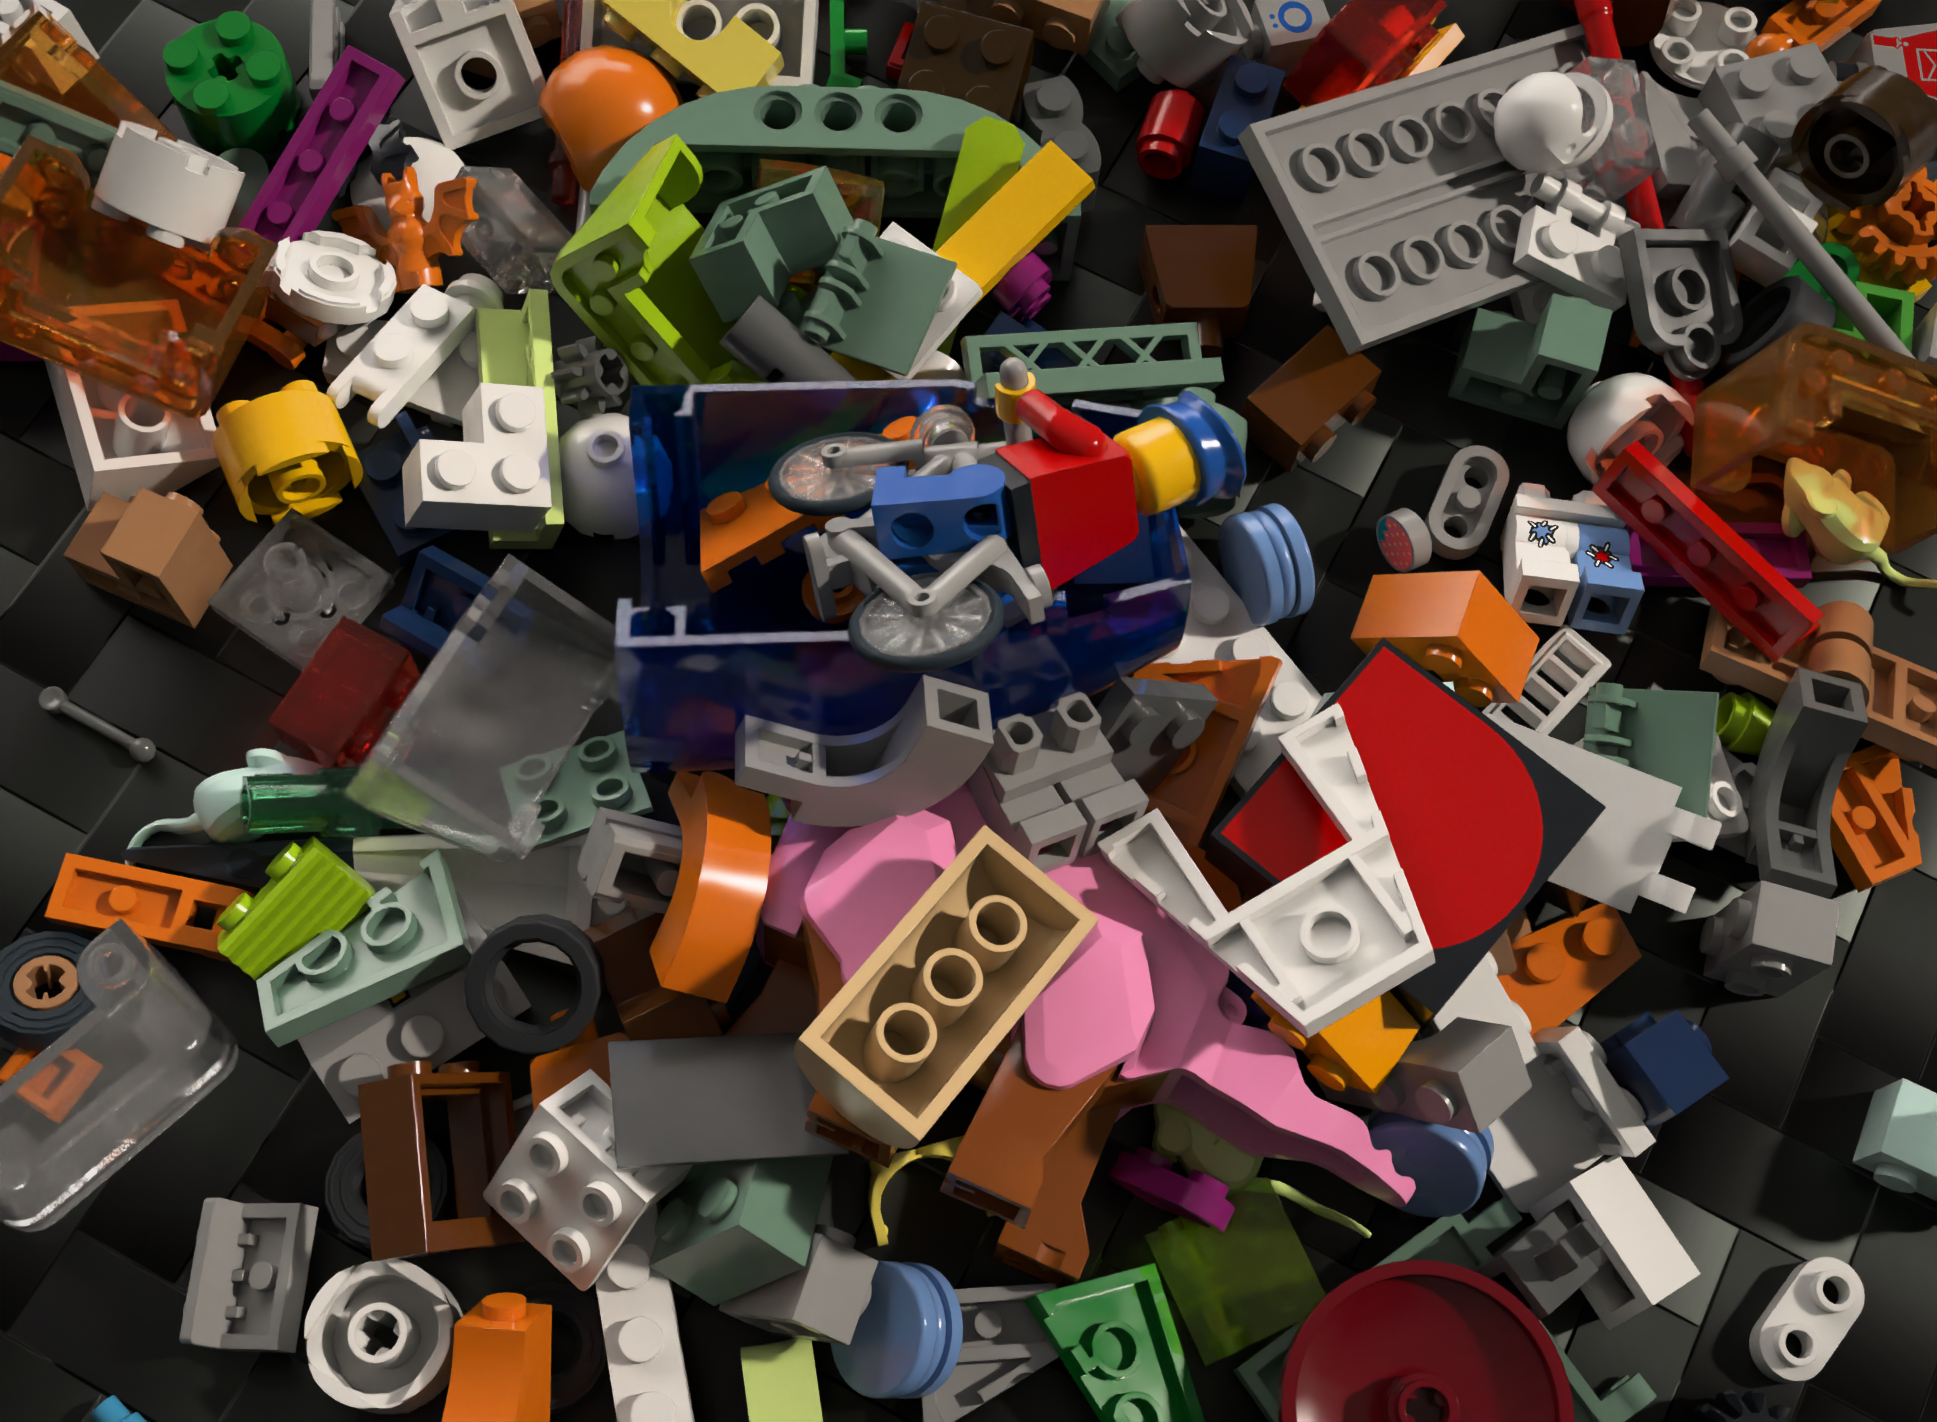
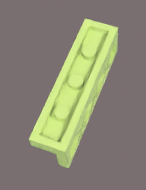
[475,289,565,549]

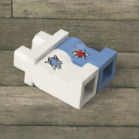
[1500,482,1645,635]

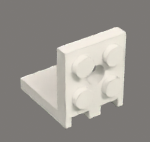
[389,0,546,150]

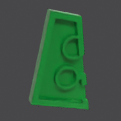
[1024,1263,1205,1422]

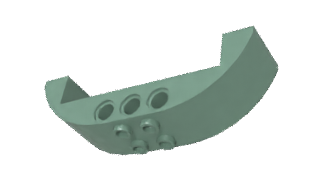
[589,84,1081,281]

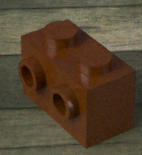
[1241,325,1382,473]

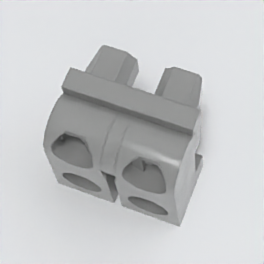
[968,692,1149,874]

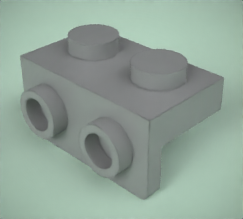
[179,1198,319,1353]

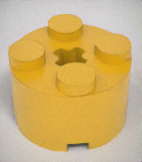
[213,380,363,525]

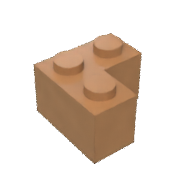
[63,487,233,629]

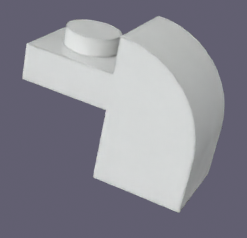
[1728,167,1823,288]

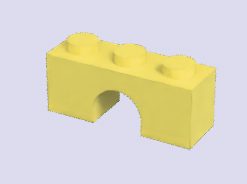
[599,0,785,99]

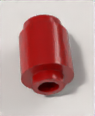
[1136,89,1205,179]

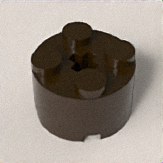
[1791,65,1937,211]

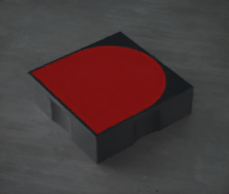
[1204,638,1606,1034]

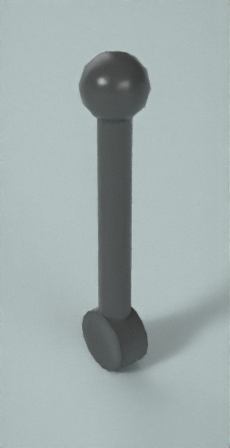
[39,686,156,763]

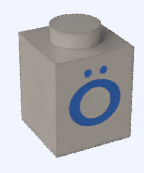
[1243,0,1336,77]

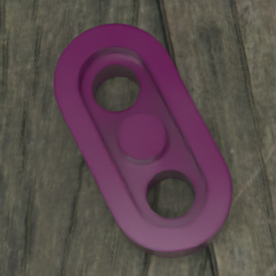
[991,252,1052,320]
[1107,1146,1236,1235]

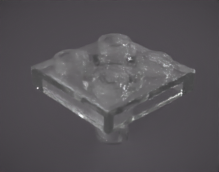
[208,508,395,679]

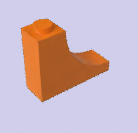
[442,1292,552,1422]

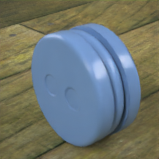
[1219,503,1315,627]
[1367,1109,1494,1218]
[831,1261,963,1399]

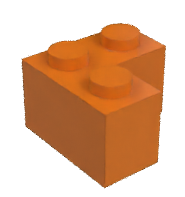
[1350,570,1540,707]

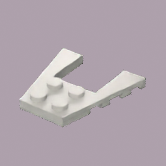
[1097,702,1436,1038]

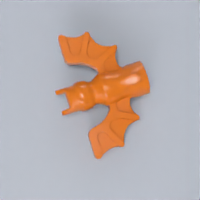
[331,167,479,294]

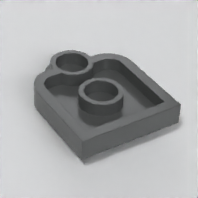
[1618,229,1743,382]
[1096,676,1219,794]

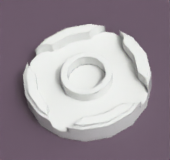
[269,230,397,325]

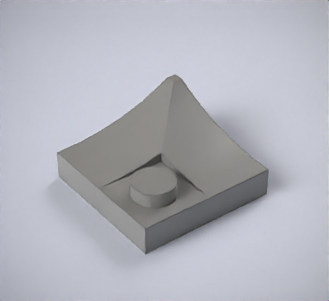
[1630,71,1710,200]

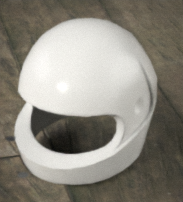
[1494,72,1613,174]

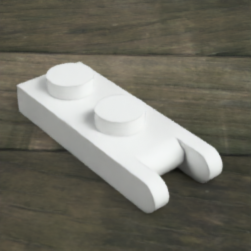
[326,284,476,428]

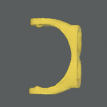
[868,1136,995,1247]

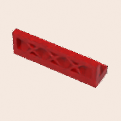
[1591,441,1824,663]

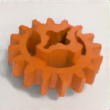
[1838,167,1937,284]

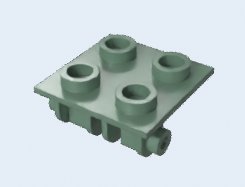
[800,218,957,377]
[1583,682,1719,818]
[499,730,654,855]

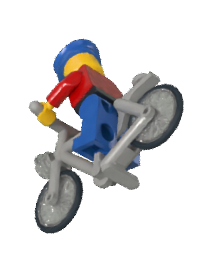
[768,357,1247,673]

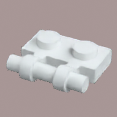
[1513,174,1641,313]

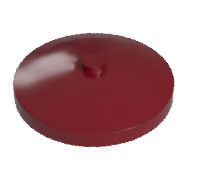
[1278,1260,1574,1422]

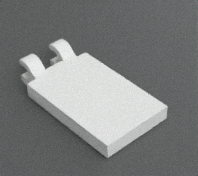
[1486,712,1722,914]

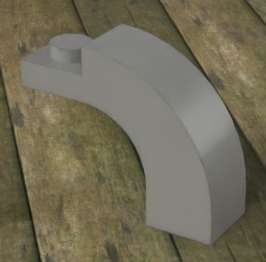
[735,674,994,827]

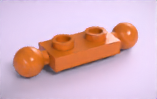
[1744,0,1882,59]

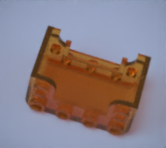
[0,135,279,418]
[1691,322,1937,555]

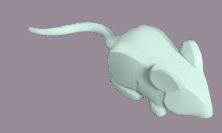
[125,748,327,867]

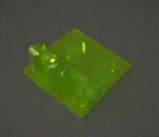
[1145,1176,1326,1366]

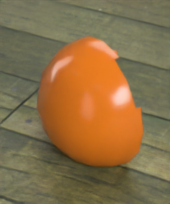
[537,44,684,192]

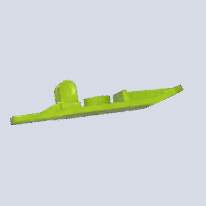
[932,116,1025,356]

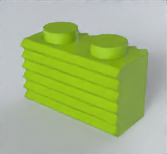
[216,836,376,981]

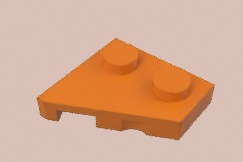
[1830,744,1922,893]

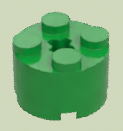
[163,11,301,155]

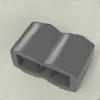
[1019,75,1101,213]

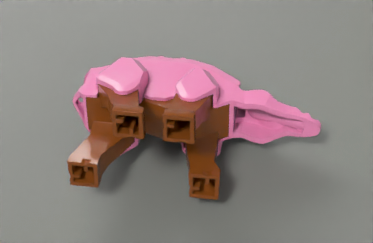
[724,781,1416,1289]

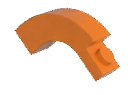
[649,770,771,1003]

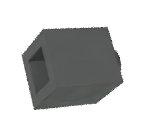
[1474,1212,1605,1321]

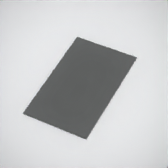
[608,1032,849,1169]

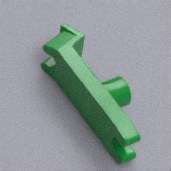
[826,0,867,88]

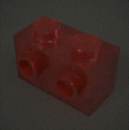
[268,615,421,780]

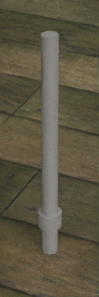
[1687,108,1937,404]

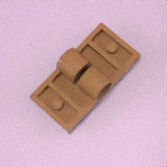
[1699,601,1937,769]

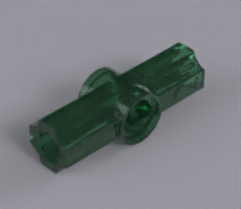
[240,767,456,837]

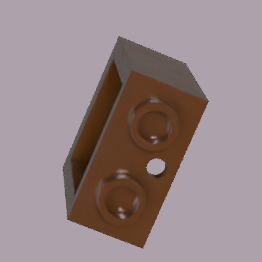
[358,1061,526,1262]

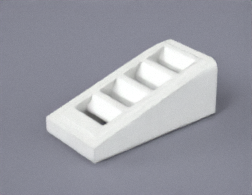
[1482,625,1611,735]

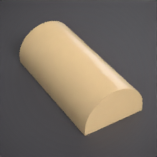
[794,824,1099,1149]

